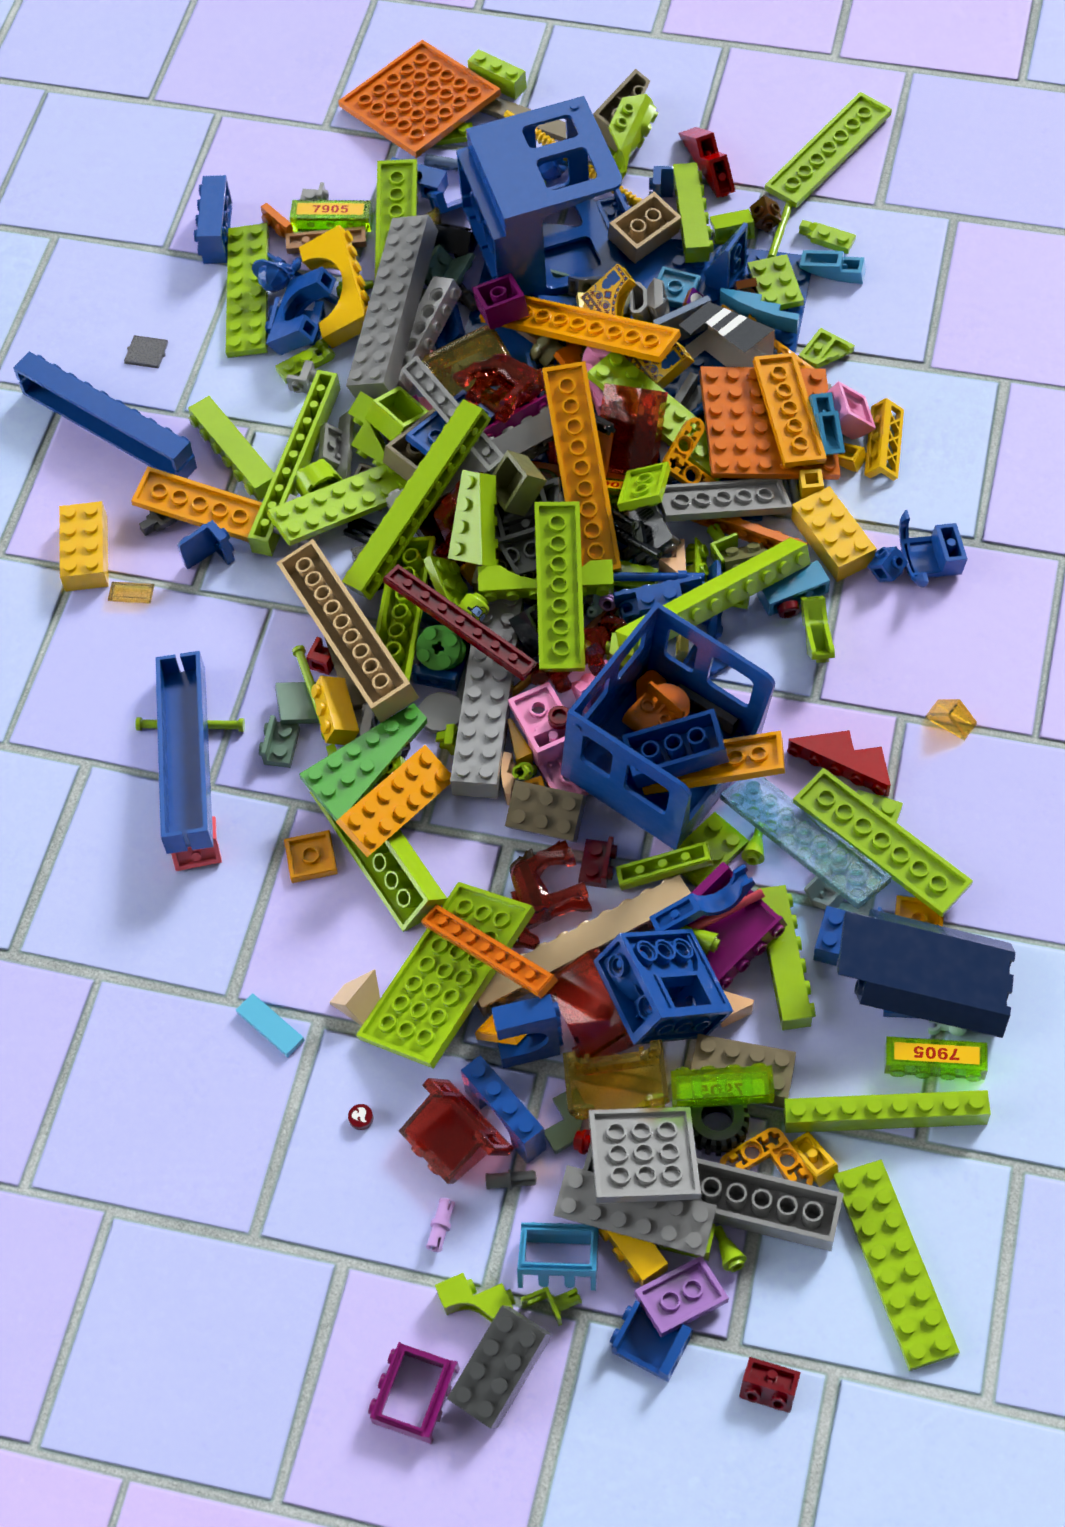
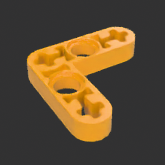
[662,417,716,484]
[720,1127,813,1186]

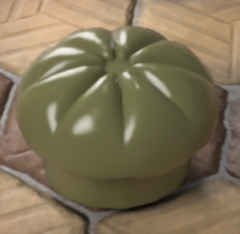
[530,336,565,367]

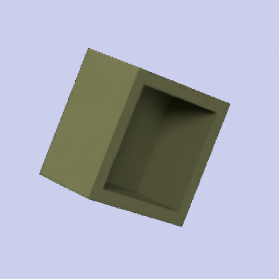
[492,450,547,517]

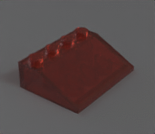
[598,383,668,475]

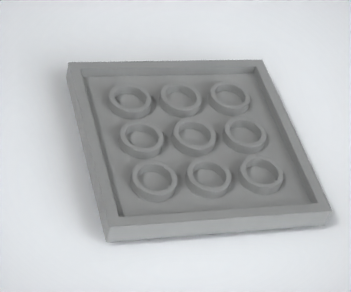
[588,1107,701,1203]

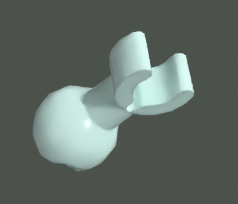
[928,1021,967,1036]

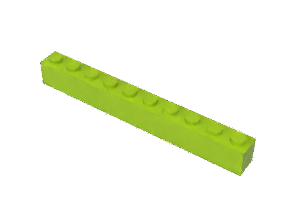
[247,370,341,557]
[342,399,491,601]
[615,538,811,656]

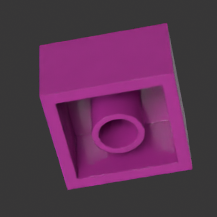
[472,273,529,330]

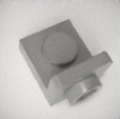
[299,182,329,203]

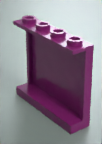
[654,862,787,990]

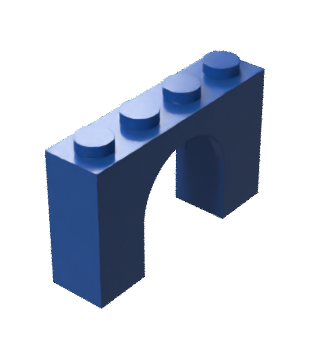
[266,266,336,356]
[491,994,564,1069]
[461,1055,547,1164]

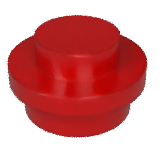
[573,1129,591,1155]

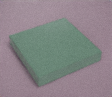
[275,682,319,724]

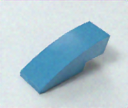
[799,250,866,284]
[809,392,845,455]

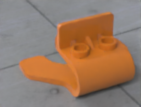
[622,670,690,732]

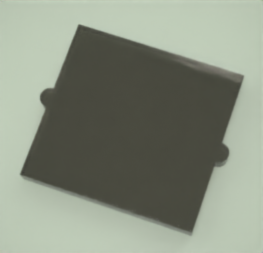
[124,335,169,369]

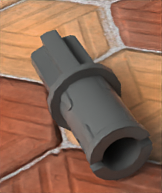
[458,283,479,312]
[485,1169,537,1190]

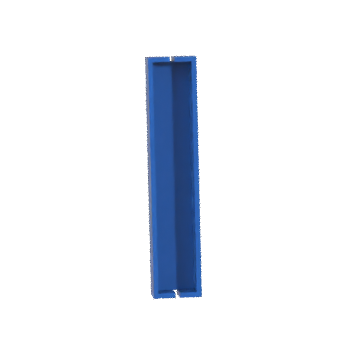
[13,351,197,478]
[155,651,213,854]

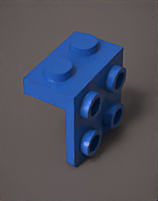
[177,520,235,569]

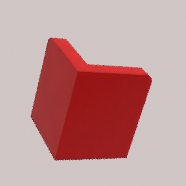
[306,637,334,675]

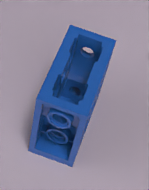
[593,929,733,1045]

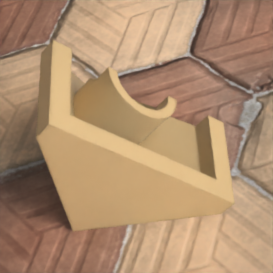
[329,969,380,1026]

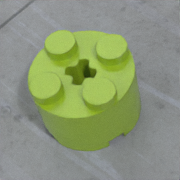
[295,459,343,496]

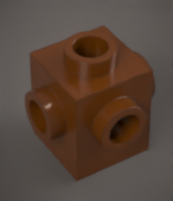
[750,195,782,233]

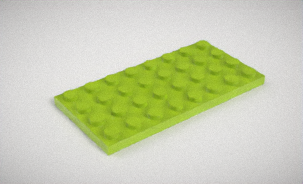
[356,882,535,1069]

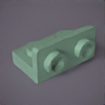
[259,715,300,768]

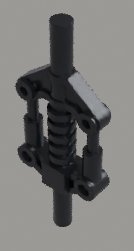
[611,507,663,561]

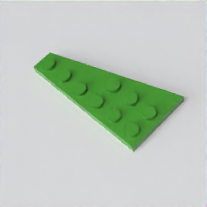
[299,703,427,821]

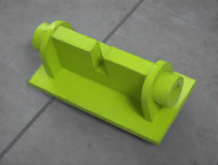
[685,537,709,582]

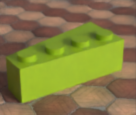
[448,470,498,566]

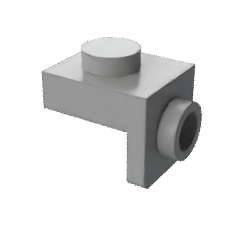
[286,360,317,394]
[804,874,847,910]

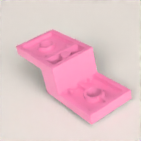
[508,682,589,796]

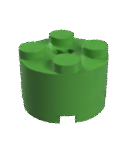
[416,625,467,671]

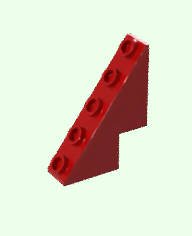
[678,127,736,198]
[787,730,891,796]

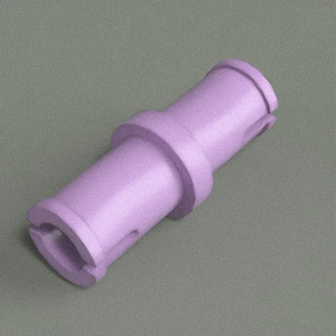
[426,1198,455,1252]

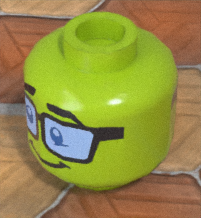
[457,592,489,622]

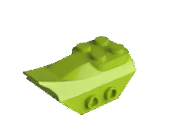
[608,93,659,179]

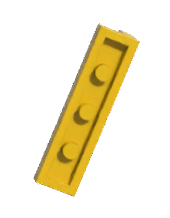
[864,398,904,481]

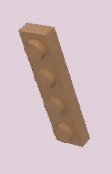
[286,226,367,254]

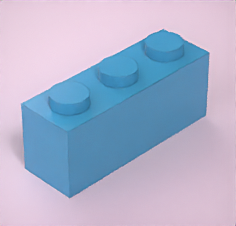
[757,560,830,616]

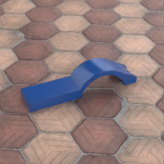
[649,864,755,931]

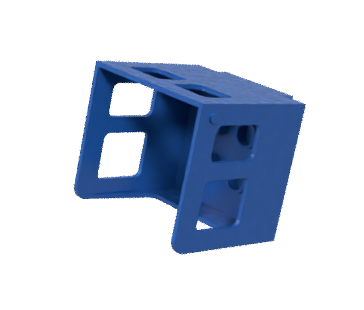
[456,96,624,298]
[561,602,775,850]

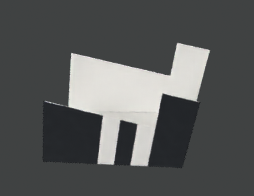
[679,302,775,367]

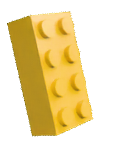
[791,486,877,582]
[59,501,109,592]

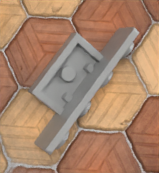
[318,410,355,480]

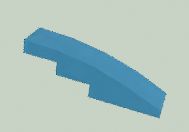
[720,288,799,334]

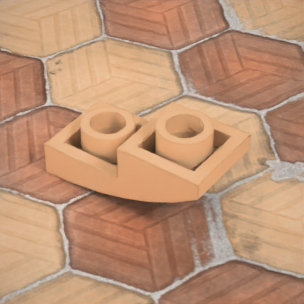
[501,752,517,805]

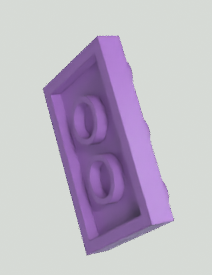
[634,1256,729,1338]

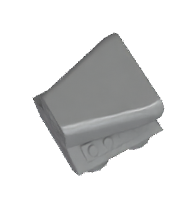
[630,278,670,323]

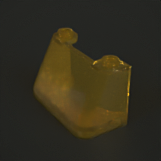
[421,325,521,397]
[563,1039,670,1120]

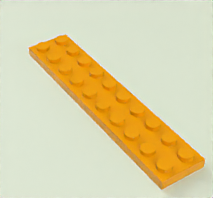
[479,295,681,363]
[542,361,622,572]

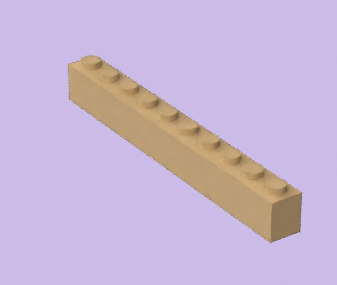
[476,875,691,1017]

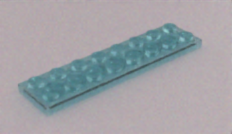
[720,777,892,909]

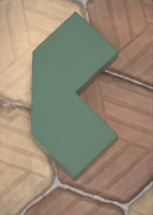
[544,1087,587,1154]

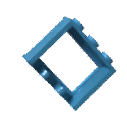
[517,1222,599,1291]

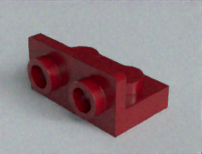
[578,836,618,888]
[739,1357,801,1413]

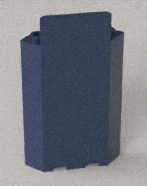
[837,909,1016,1038]

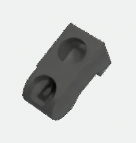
[568,276,602,298]

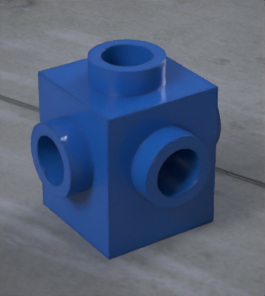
[867,546,908,582]

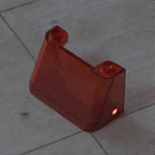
[545,947,636,1068]

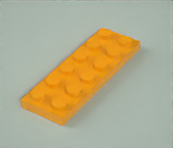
[752,353,827,468]
[131,466,262,542]
[642,730,785,795]
[336,745,451,857]

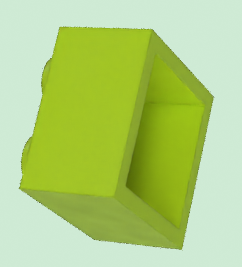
[365,386,428,441]

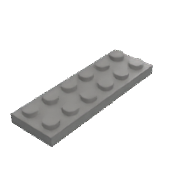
[659,479,792,522]
[553,1165,717,1257]

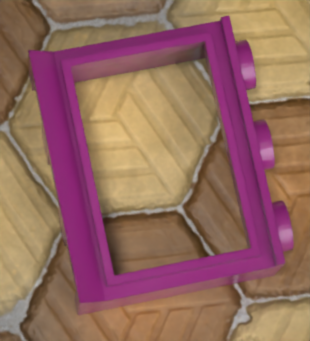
[368,1342,460,1444]

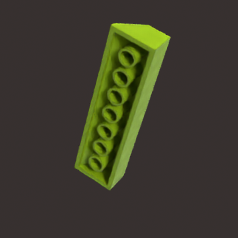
[375,536,436,681]
[309,789,447,932]

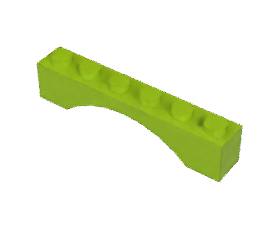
[478,559,614,602]

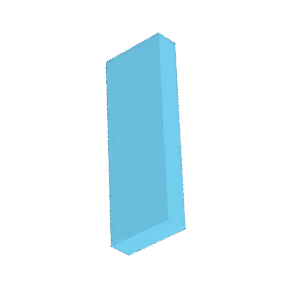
[236,993,305,1058]

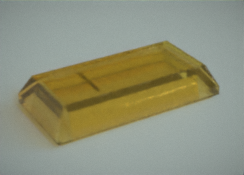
[108,581,155,604]

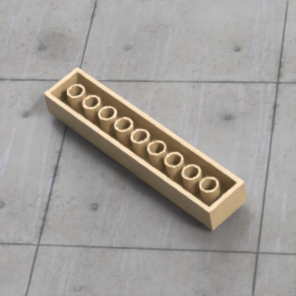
[276,539,419,723]

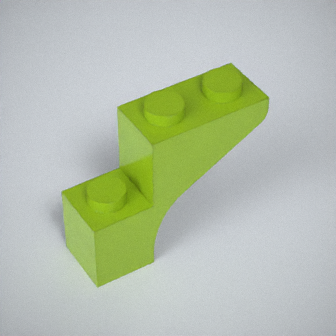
[348,391,386,466]
[800,596,835,663]
[435,1272,516,1323]

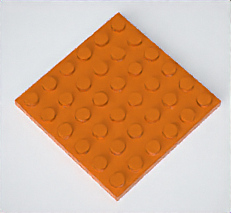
[338,40,501,158]
[699,366,841,480]

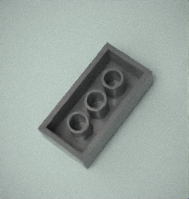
[447,1305,553,1429]

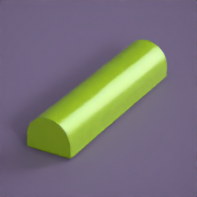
[616,841,714,891]

